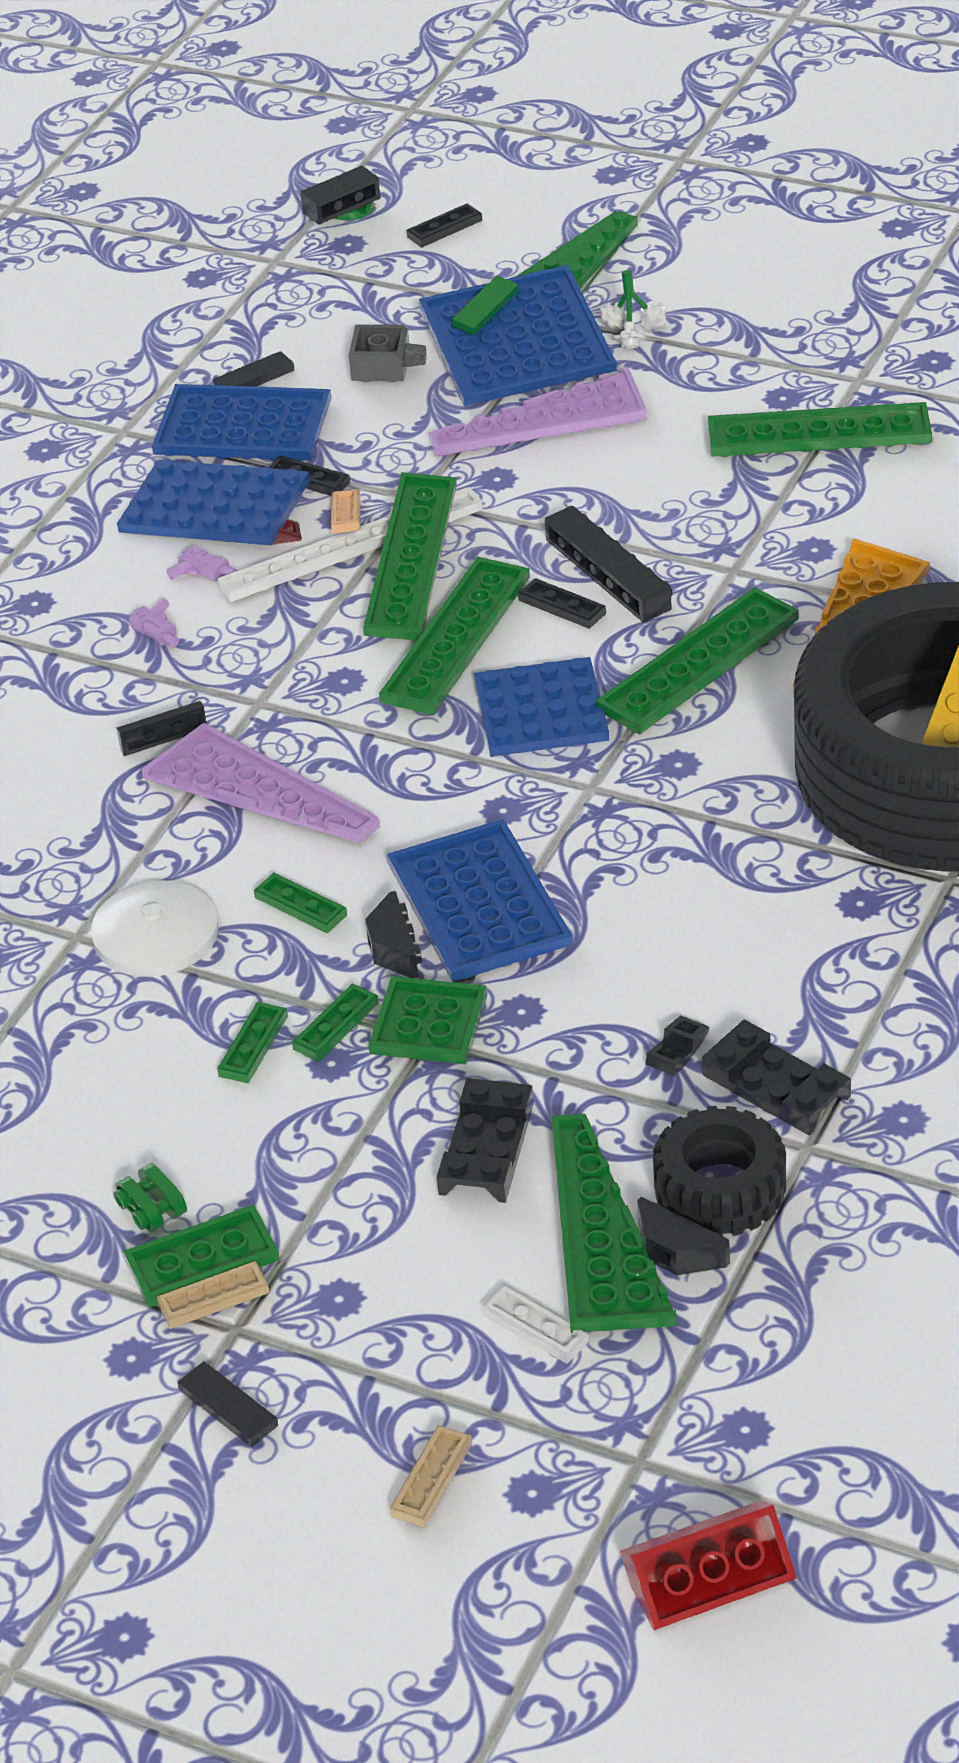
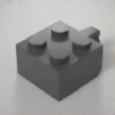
[349,325,427,382]

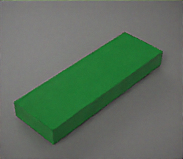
[452,275,519,335]
[254,872,347,934]
[292,983,379,1062]
[217,1002,288,1084]

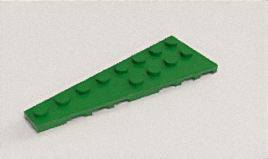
[516,211,638,288]
[552,1114,677,1333]

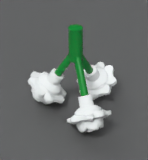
[600,270,668,349]

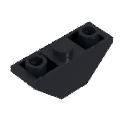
[365,891,422,978]
[637,1197,730,1275]

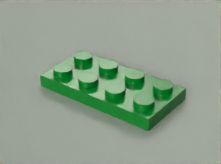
[123,1204,280,1308]

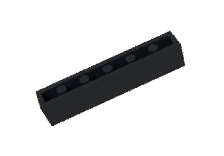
[545,505,673,623]

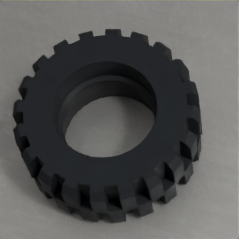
[653,1106,786,1236]

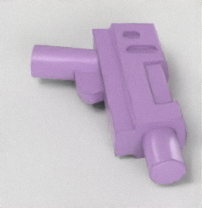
[167,546,238,581]
[129,598,179,648]

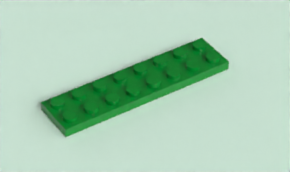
[708,402,932,457]
[363,472,457,641]
[379,557,530,715]
[595,587,799,735]

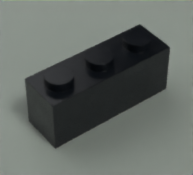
[300,165,381,225]

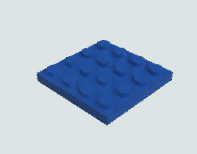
[474,657,609,757]

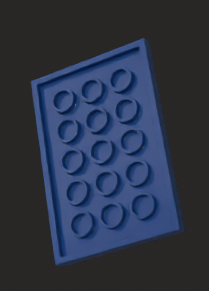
[152,384,332,461]
[117,459,310,546]
[387,819,573,982]

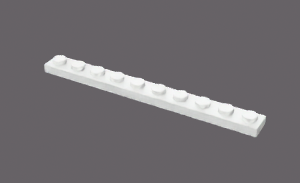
[217,487,483,602]

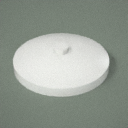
[91,880,219,977]

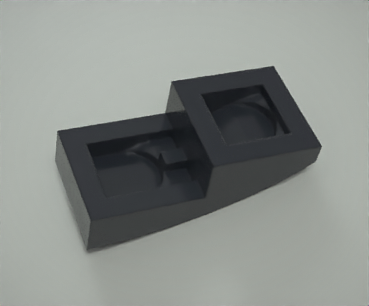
[645,1015,709,1076]

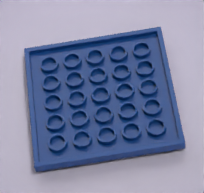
[419,265,617,407]

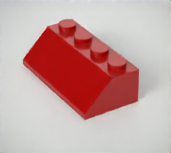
[620,1500,797,1630]

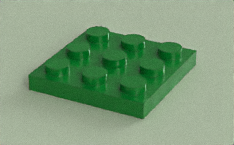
[369,976,487,1064]

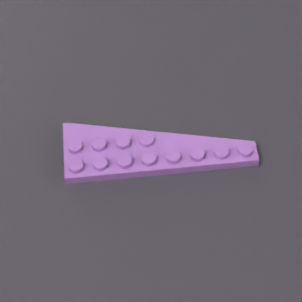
[429,367,647,456]
[142,723,380,843]

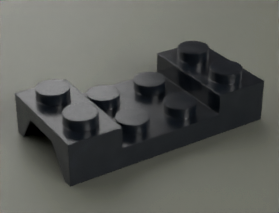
[702,1019,851,1136]
[436,1078,534,1203]

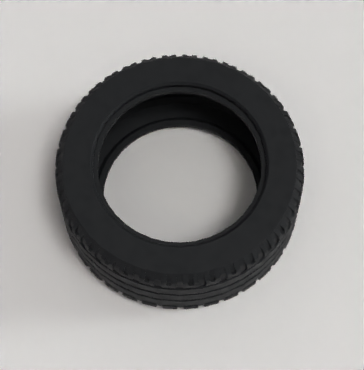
[794,582,959,872]

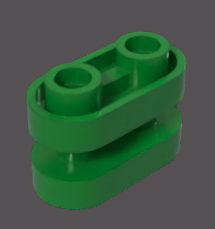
[113,1162,187,1233]

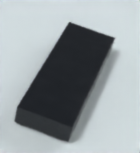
[406,203,483,248]
[213,351,295,387]
[269,455,350,496]
[519,578,606,629]
[116,701,207,756]
[177,1361,279,1447]

